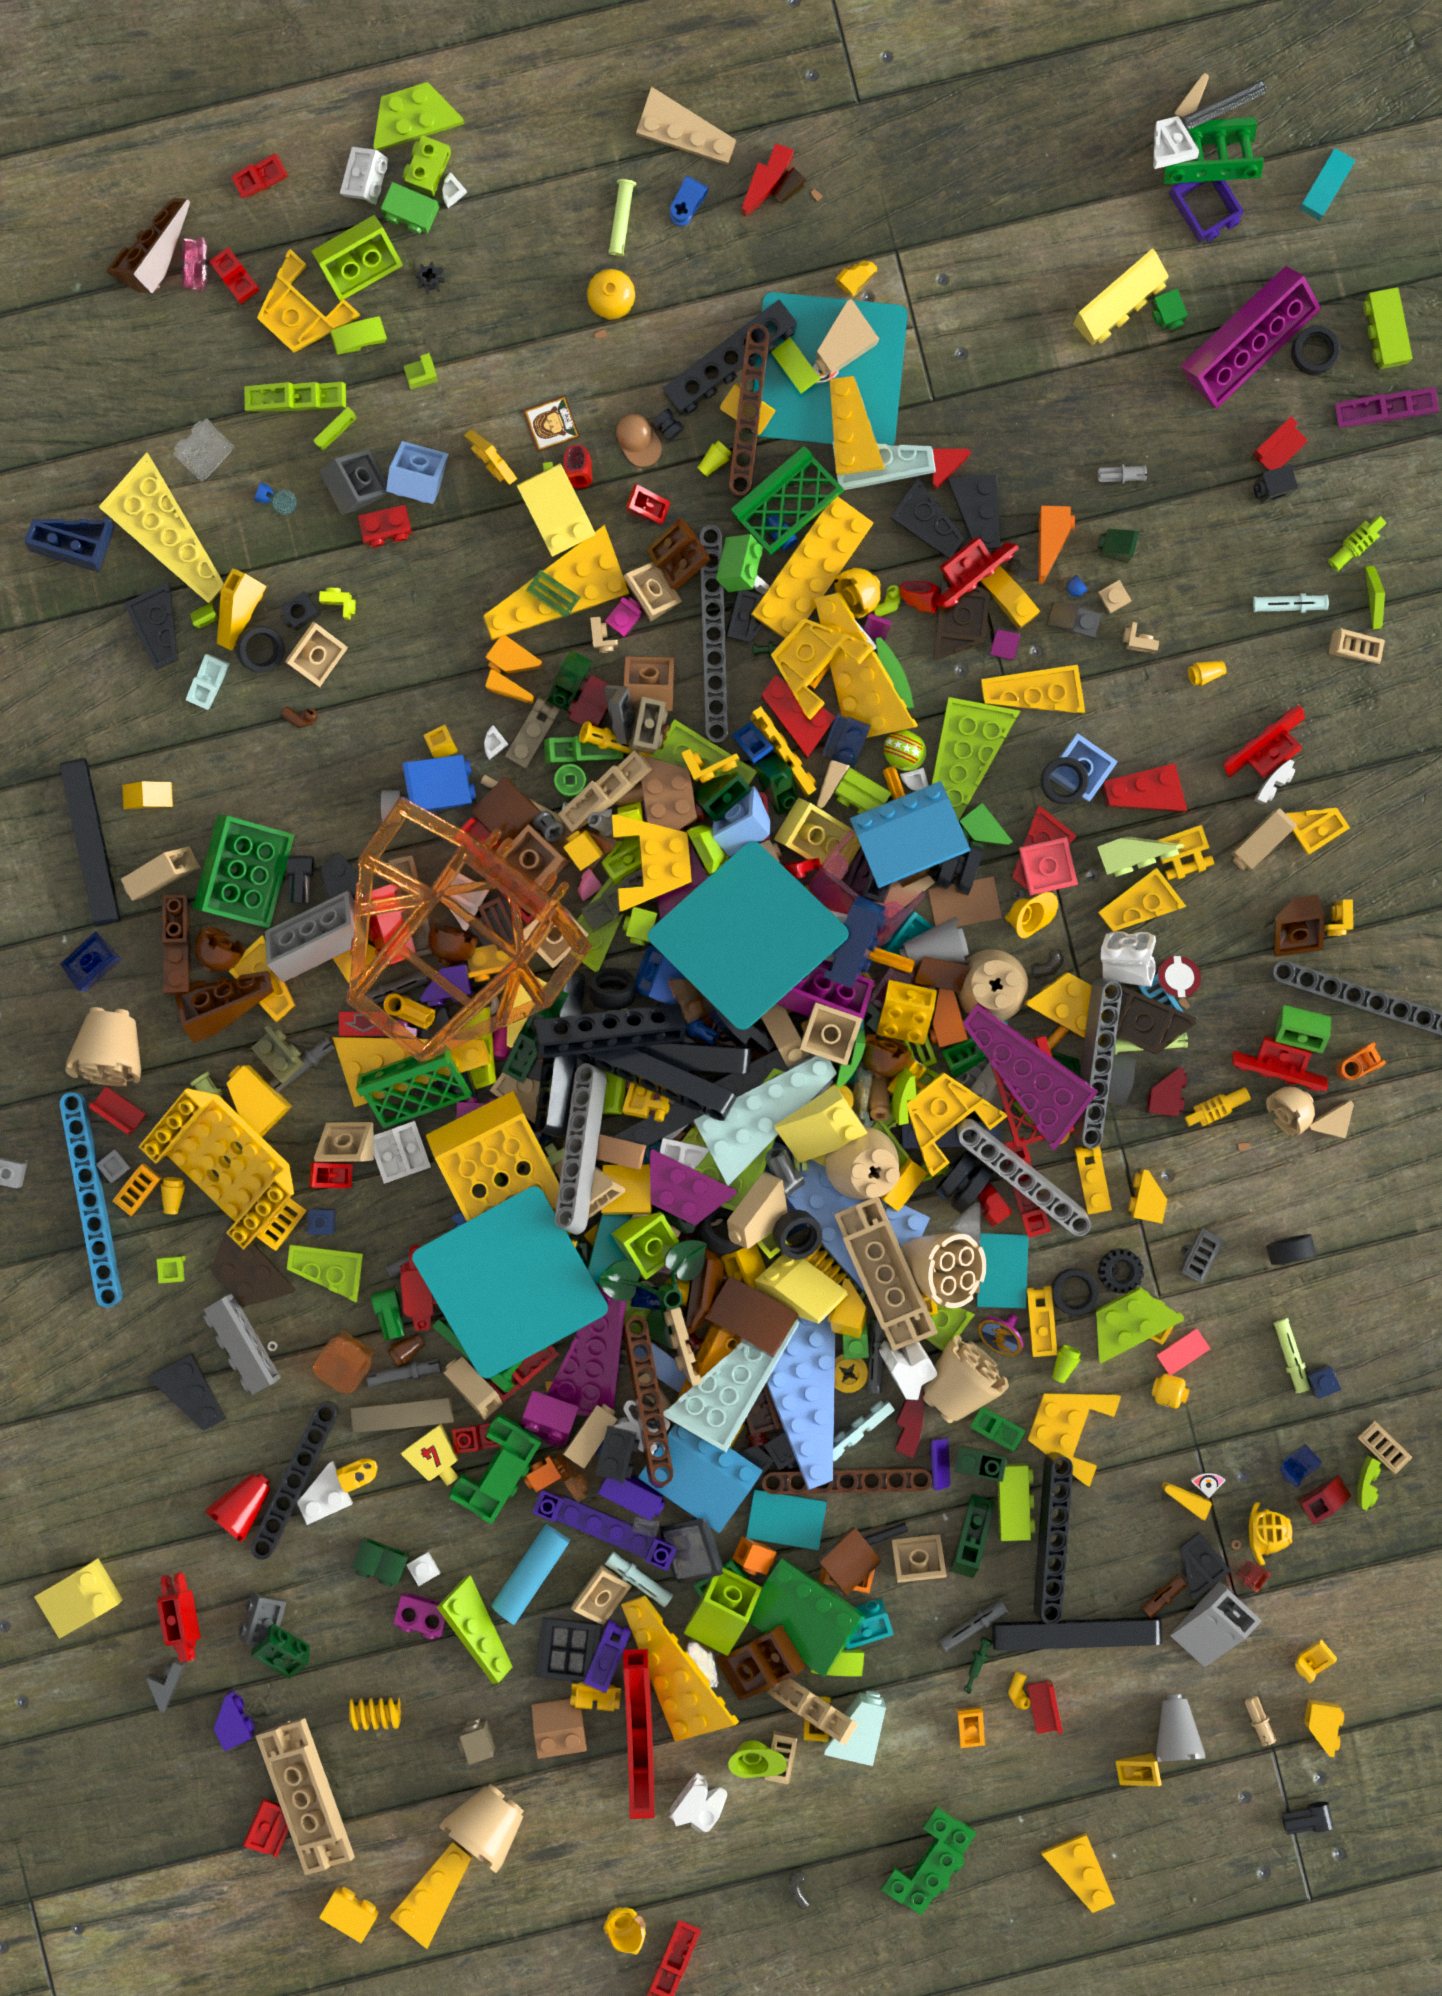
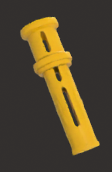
[579,721,652,758]

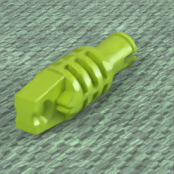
[1327,516,1386,571]

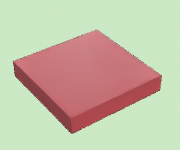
[1018,837,1078,896]

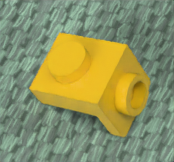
[1295,1639,1337,1683]

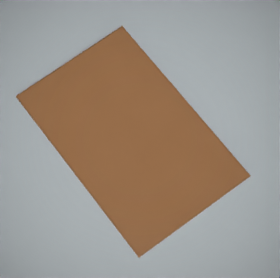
[928,876,1002,927]

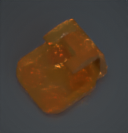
[313,1329,376,1394]

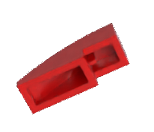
[741,143,794,216]

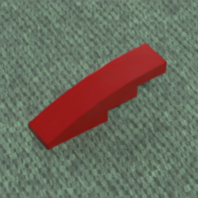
[467,1345,559,1419]
[646,1920,701,1996]

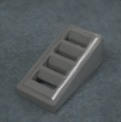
[1178,1228,1224,1283]

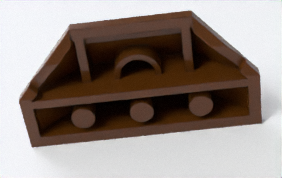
[684,1236,727,1335]

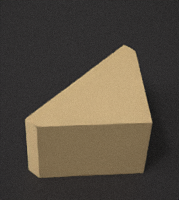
[1307,1100,1354,1138]

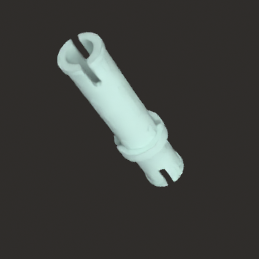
[1253,593,1329,613]
[605,1551,673,1607]

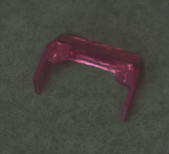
[808,830,926,947]

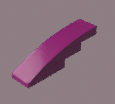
[1335,387,1439,428]

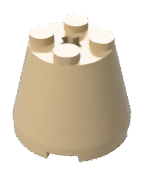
[955,949,1029,1021]
[65,1007,141,1087]
[825,1126,900,1200]
[901,1233,986,1308]
[922,1335,1009,1423]
[438,1784,524,1873]

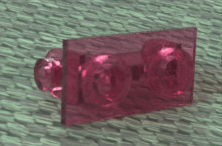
[183,238,208,291]

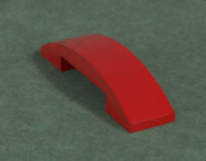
[1003,1137,1051,1238]

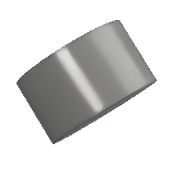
[381,790,402,822]

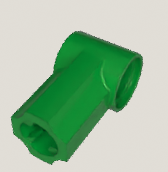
[371,1288,405,1340]

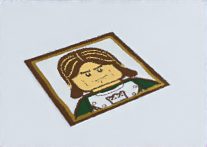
[522,395,580,453]

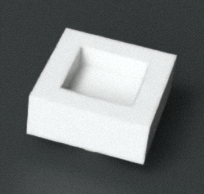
[407,1551,441,1586]

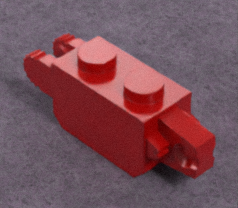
[400,1244,438,1331]
[157,1572,201,1663]

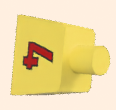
[401,1424,459,1486]

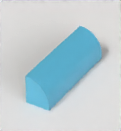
[491,1524,570,1625]

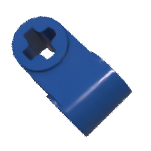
[670,176,709,226]

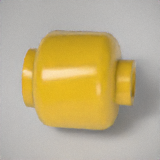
[1151,1374,1190,1409]

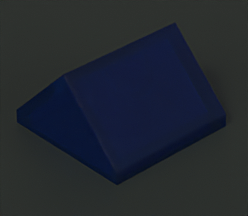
[60,931,122,992]

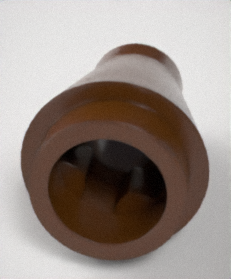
[387,1333,425,1366]

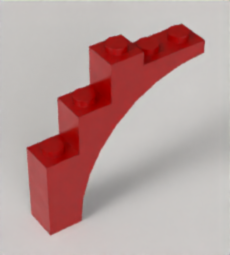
[623,1649,655,1819]

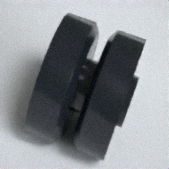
[935,841,984,896]
[933,1151,994,1214]

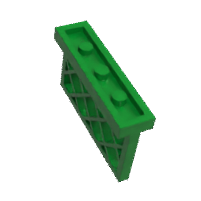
[730,446,844,555]
[356,1043,472,1129]

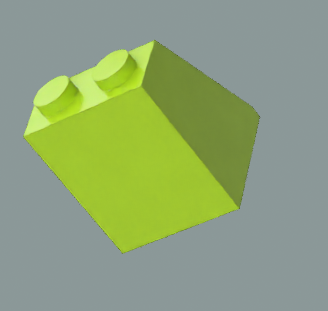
[684,1568,762,1656]

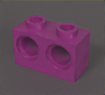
[393,1592,446,1639]

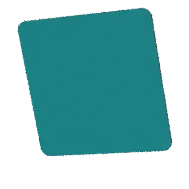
[751,292,908,446]
[648,841,849,1030]
[412,1186,608,1378]

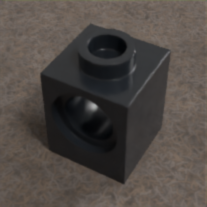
[280,591,321,631]

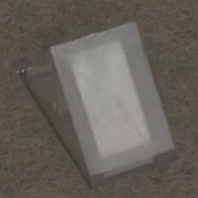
[949,1202,980,1246]

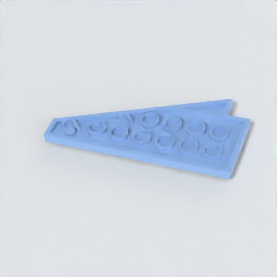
[764,1141,930,1294]
[766,1314,835,1490]

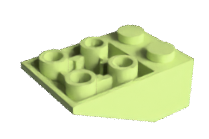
[1097,837,1184,877]

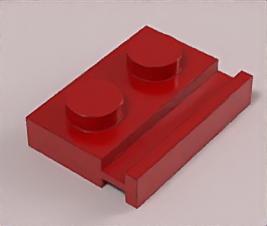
[781,858,821,879]
[243,1798,289,1858]

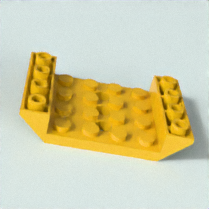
[139,1089,294,1250]
[426,1090,560,1221]

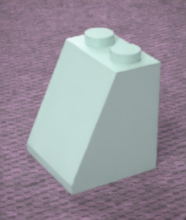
[823,1691,886,1766]

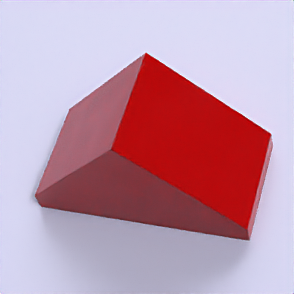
[932,449,971,491]
[626,484,671,525]
[309,1162,353,1188]

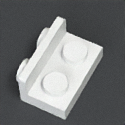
[340,147,388,205]

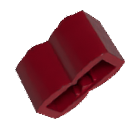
[567,675,612,727]

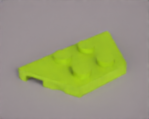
[373,82,464,151]
[1096,1287,1184,1364]

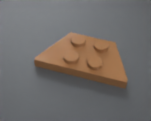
[641,755,697,831]

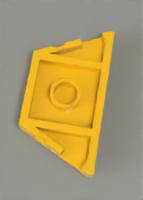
[464,429,517,485]
[1024,972,1106,1044]

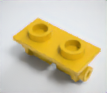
[570,1682,621,1711]

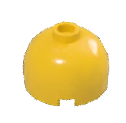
[587,269,636,320]
[834,568,880,619]

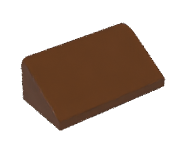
[914,956,970,992]

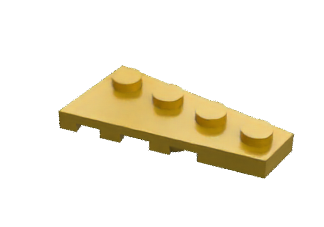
[830,376,886,476]
[981,665,1085,714]
[750,706,817,798]
[390,1840,472,1949]

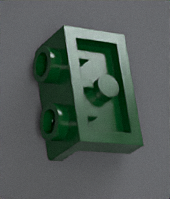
[251,1624,310,1679]

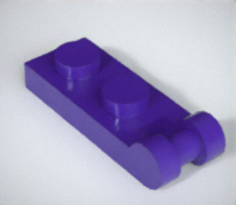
[583,1620,632,1693]

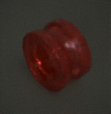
[745,1431,769,1448]

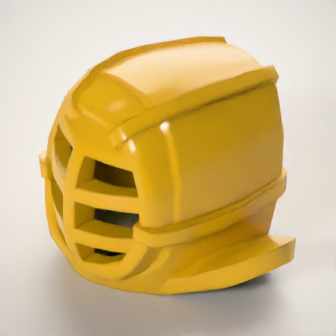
[1249,1502,1292,1566]

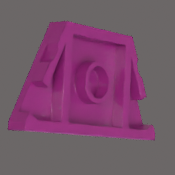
[650,1149,738,1225]

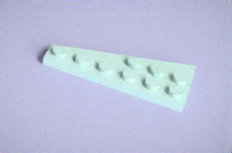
[694,1056,837,1186]
[663,1320,800,1452]

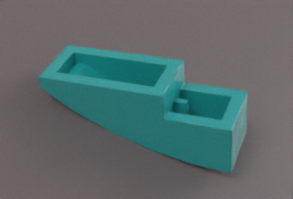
[1299,148,1356,221]

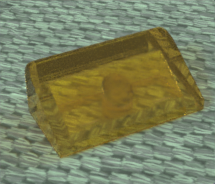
[686,1640,719,1688]

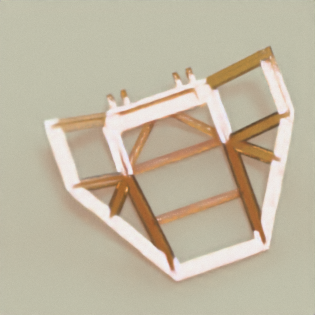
[346,797,592,1062]

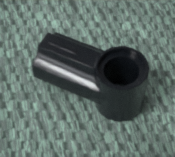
[287,855,314,904]
[1282,1801,1334,1835]

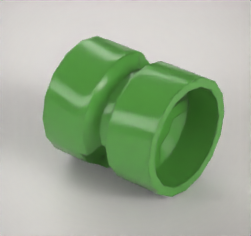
[554,764,587,798]

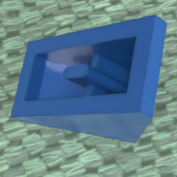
[732,721,774,766]

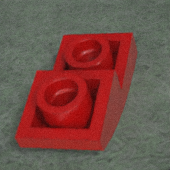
[452,1422,500,1454]

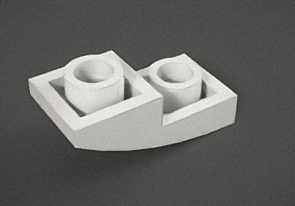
[1254,760,1295,805]

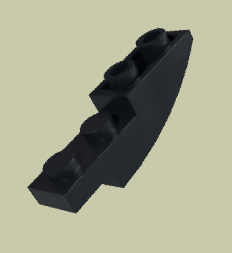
[697,989,775,1054]

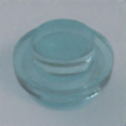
[272,490,297,515]

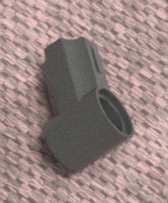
[765,1147,805,1198]

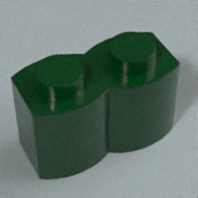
[351,1537,410,1587]

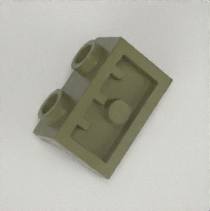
[251,1024,304,1083]

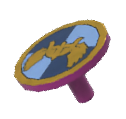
[978,1314,1023,1356]

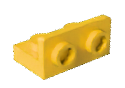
[1324,900,1353,936]

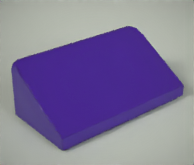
[929,1437,951,1490]

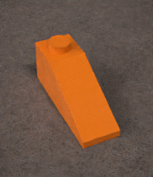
[1038,506,1075,584]
[929,988,968,1047]

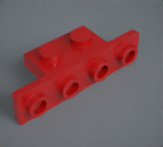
[934,537,1019,608]
[1223,705,1305,779]
[1232,1036,1328,1091]

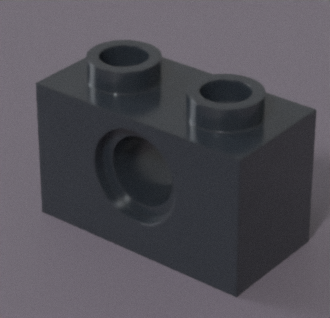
[1253,464,1298,504]

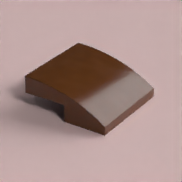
[647,518,710,590]
[472,776,541,847]
[817,1527,882,1596]

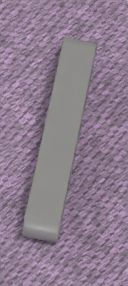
[555,1063,607,1235]
[956,1118,1091,1236]

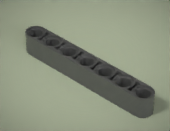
[1072,978,1122,1149]

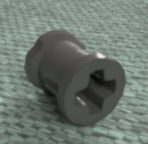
[533,811,564,842]

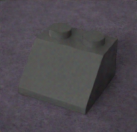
[319,449,390,515]

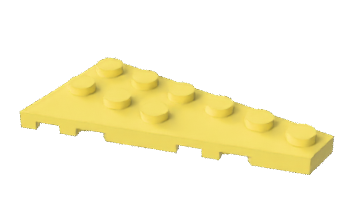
[99,453,224,604]

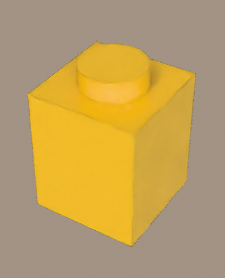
[563,830,604,871]

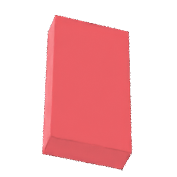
[1156,1328,1211,1375]

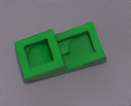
[970,1406,1026,1452]

